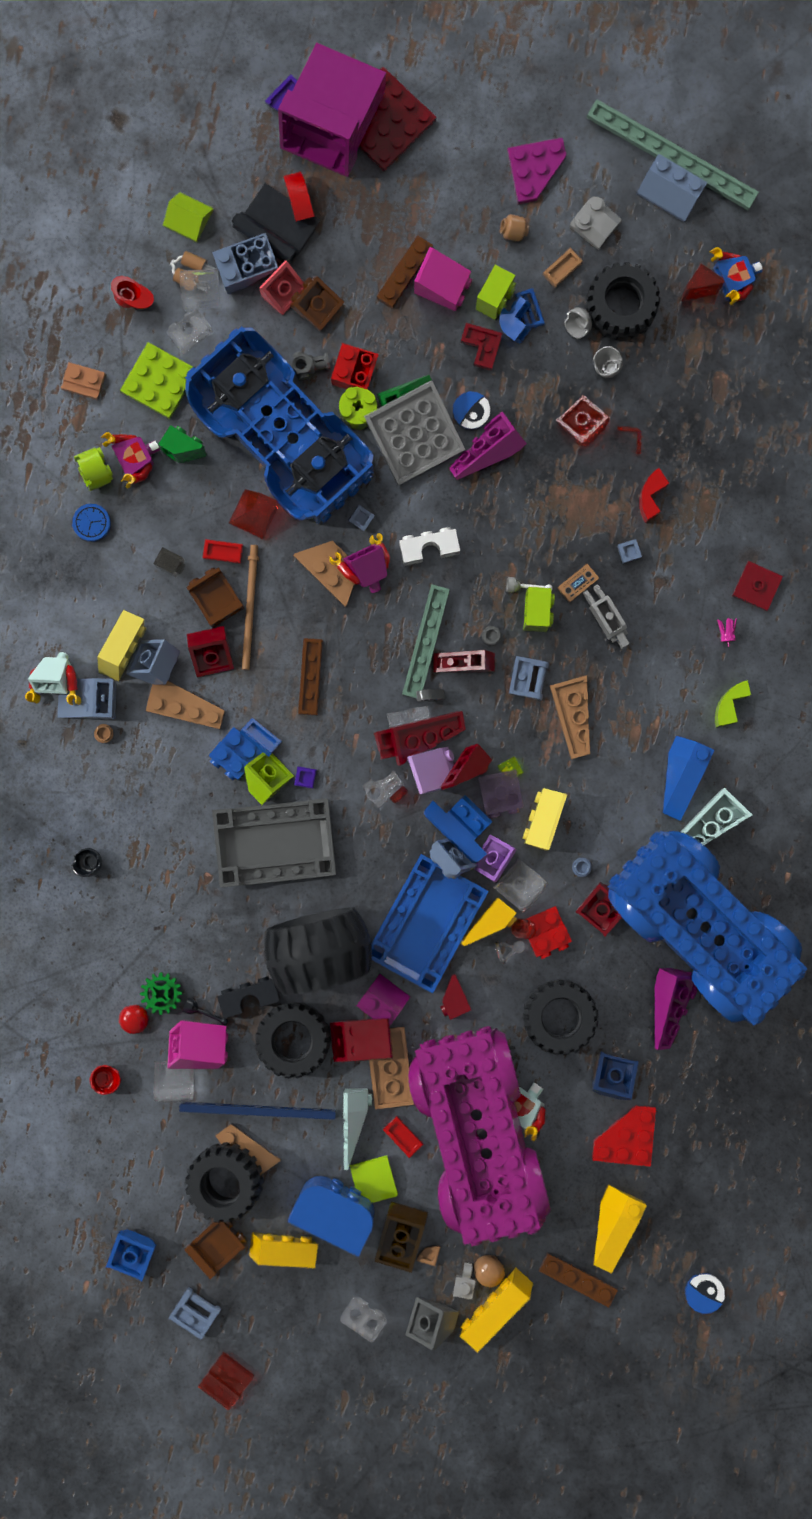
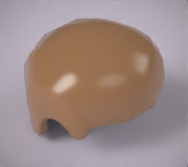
[474,1255,505,1288]

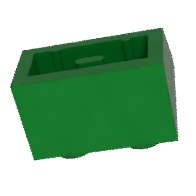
[158,425,207,463]

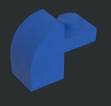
[499,296,532,344]

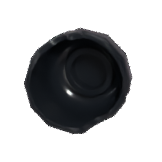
[71,848,102,877]

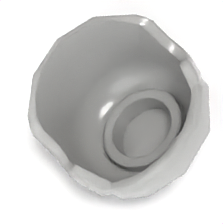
[564,307,592,339]
[593,346,623,378]

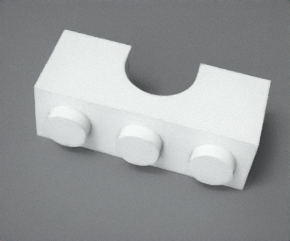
[399,527,460,566]

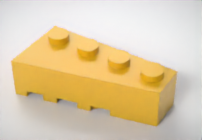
[460,1267,533,1352]

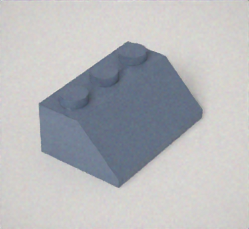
[637,154,707,222]

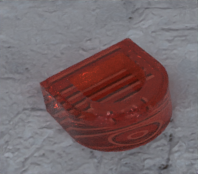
[389,786,408,803]

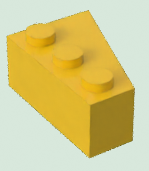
[249,1232,318,1268]

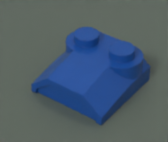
[106,1230,156,1281]

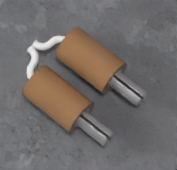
[170,251,217,291]

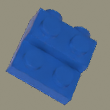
[209,727,262,781]

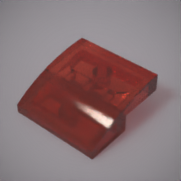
[198,1351,254,1411]

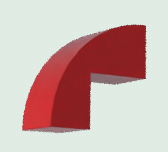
[283,172,314,221]
[639,468,669,523]

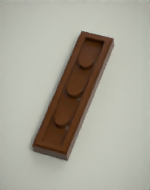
[298,638,323,716]

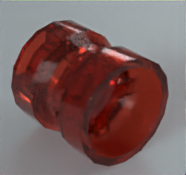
[511,919,536,939]

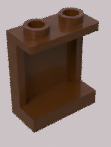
[186,567,245,628]
[184,1220,247,1279]

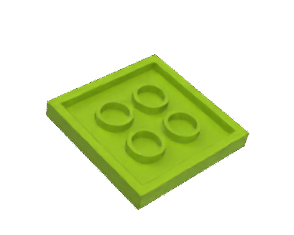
[120,342,193,419]

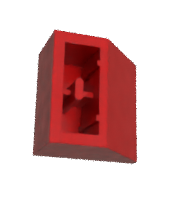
[331,343,379,389]

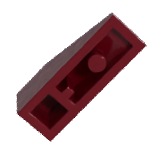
[433,650,495,673]
[440,744,492,790]

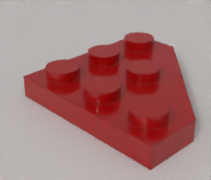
[592,1105,656,1167]

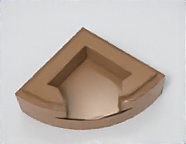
[416,1245,440,1266]

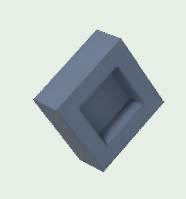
[348,505,375,531]
[617,539,642,564]

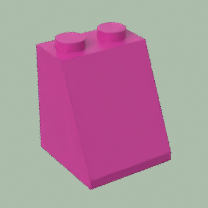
[414,247,473,311]
[167,1020,228,1069]

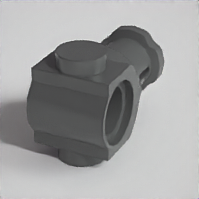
[292,352,331,381]

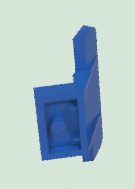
[424,795,493,863]

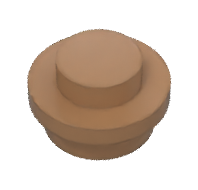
[94,724,114,743]

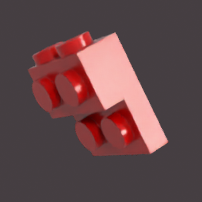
[520,906,572,959]

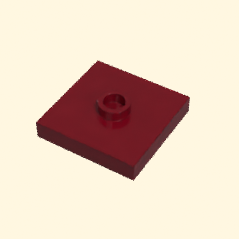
[732,561,783,611]

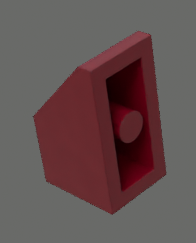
[440,974,471,1020]

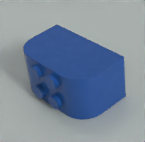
[287,1176,375,1257]

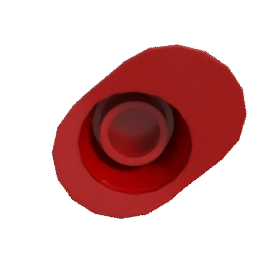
[111,276,154,309]

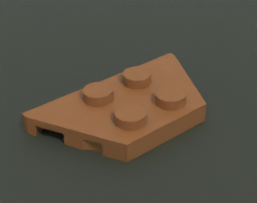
[293,541,354,607]

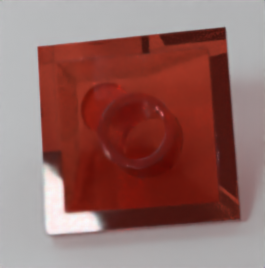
[229,489,279,539]

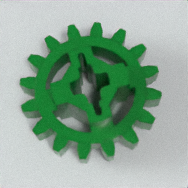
[140,972,183,1015]

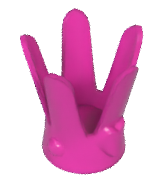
[717,618,737,647]

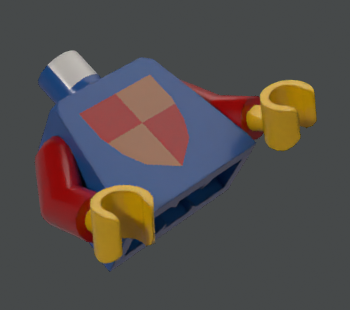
[709,247,762,305]

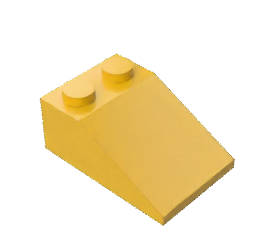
[460,898,517,946]

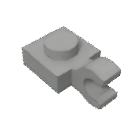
[453,1262,476,1300]

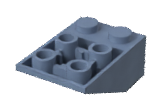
[212,233,278,294]
[58,678,117,719]

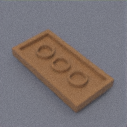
[369,1026,414,1109]

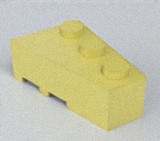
[97,610,146,681]

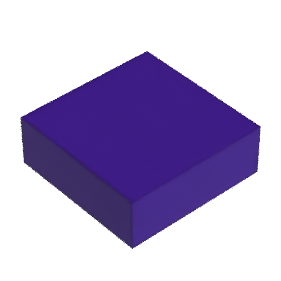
[294,766,317,789]

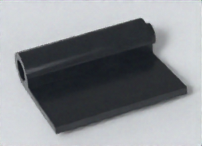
[232,183,321,265]

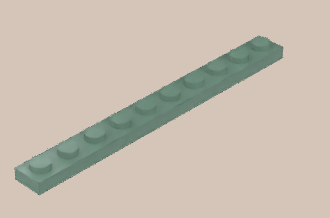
[587,100,759,210]

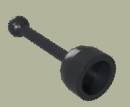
[182,997,228,1025]

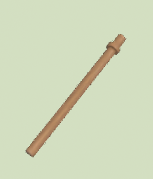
[242,545,259,670]

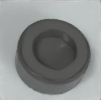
[482,626,501,646]

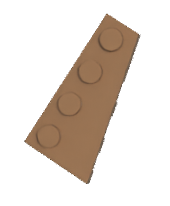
[550,675,590,759]

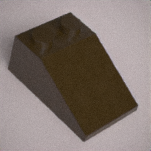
[374,1202,428,1273]

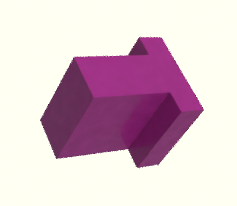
[278,42,386,177]

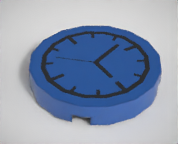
[72,504,111,542]

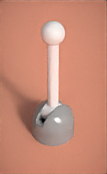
[506,577,552,593]

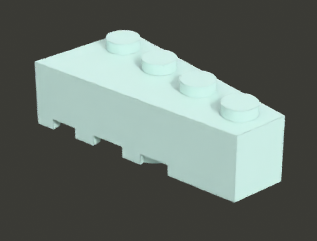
[680,788,752,845]

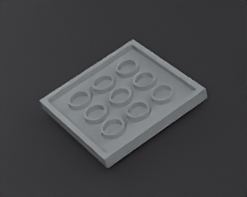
[364,381,465,485]

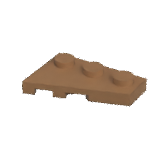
[215,1123,281,1175]

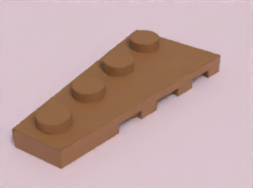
[146,681,225,729]

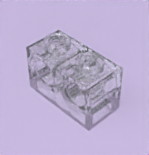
[340,1297,386,1343]

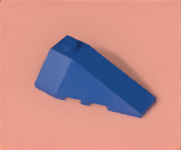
[663,736,714,821]

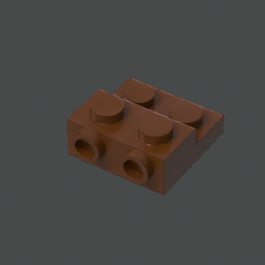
[289,276,344,331]

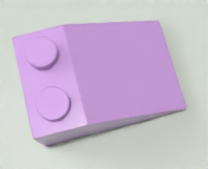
[408,747,454,794]

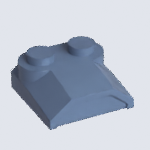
[430,838,478,879]

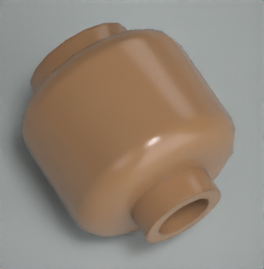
[500,214,529,242]

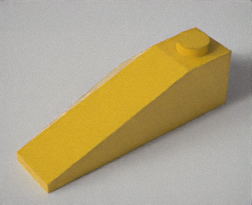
[594,1184,647,1273]

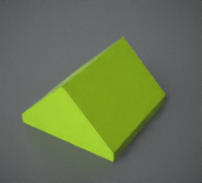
[163,192,214,242]

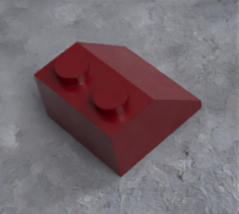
[187,626,234,677]

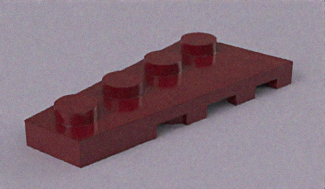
[390,711,466,766]

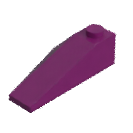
[655,968,698,1050]

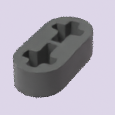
[416,689,445,702]

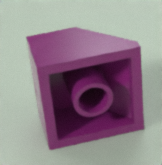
[356,974,411,1027]

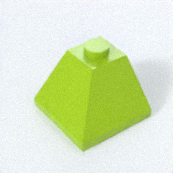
[244,752,294,805]

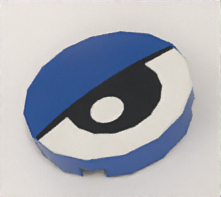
[453,391,490,430]
[685,1273,725,1314]

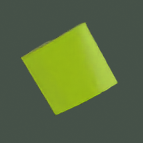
[350,1155,398,1203]

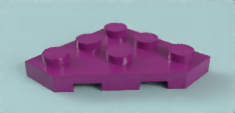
[507,138,566,204]

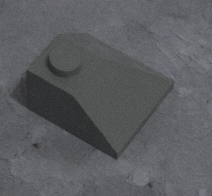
[405,1297,459,1350]

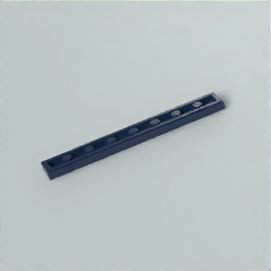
[179,1102,336,1120]

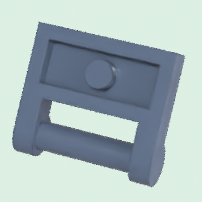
[509,656,549,700]
[169,1287,221,1340]

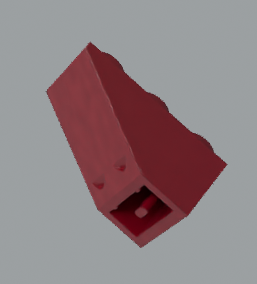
[330,1018,393,1062]

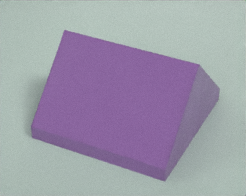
[474,835,517,883]

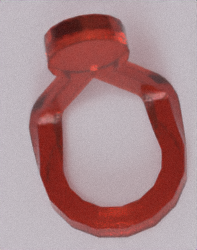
[617,426,641,454]

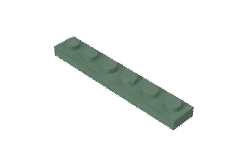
[402,584,450,699]

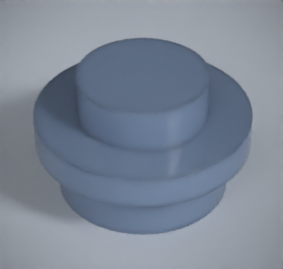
[572,858,591,877]

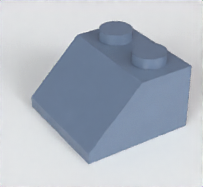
[126,639,180,685]

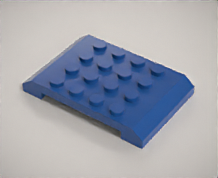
[371,854,489,993]

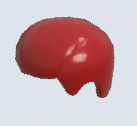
[118,1005,149,1034]
[89,1065,121,1095]

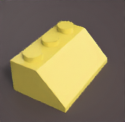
[522,788,567,851]

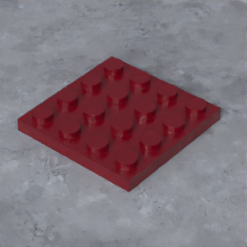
[359,67,436,172]

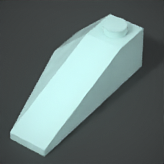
[344,1088,372,1170]

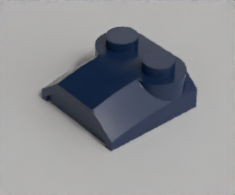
[592,1052,639,1100]

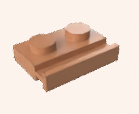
[61,362,106,400]

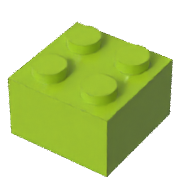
[476,265,516,320]
[524,587,555,632]

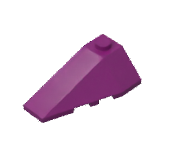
[449,412,527,480]

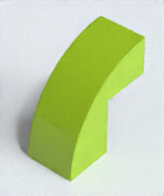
[715,680,751,727]

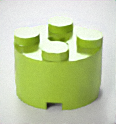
[339,387,377,430]
[74,447,113,491]

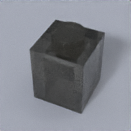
[153,547,185,577]

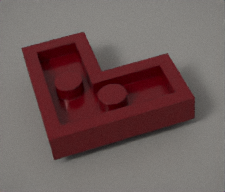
[461,323,502,371]

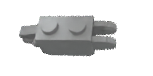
[583,585,629,649]

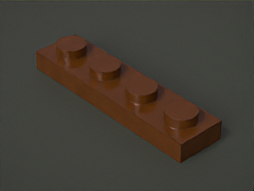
[376,235,433,309]
[539,1252,618,1308]

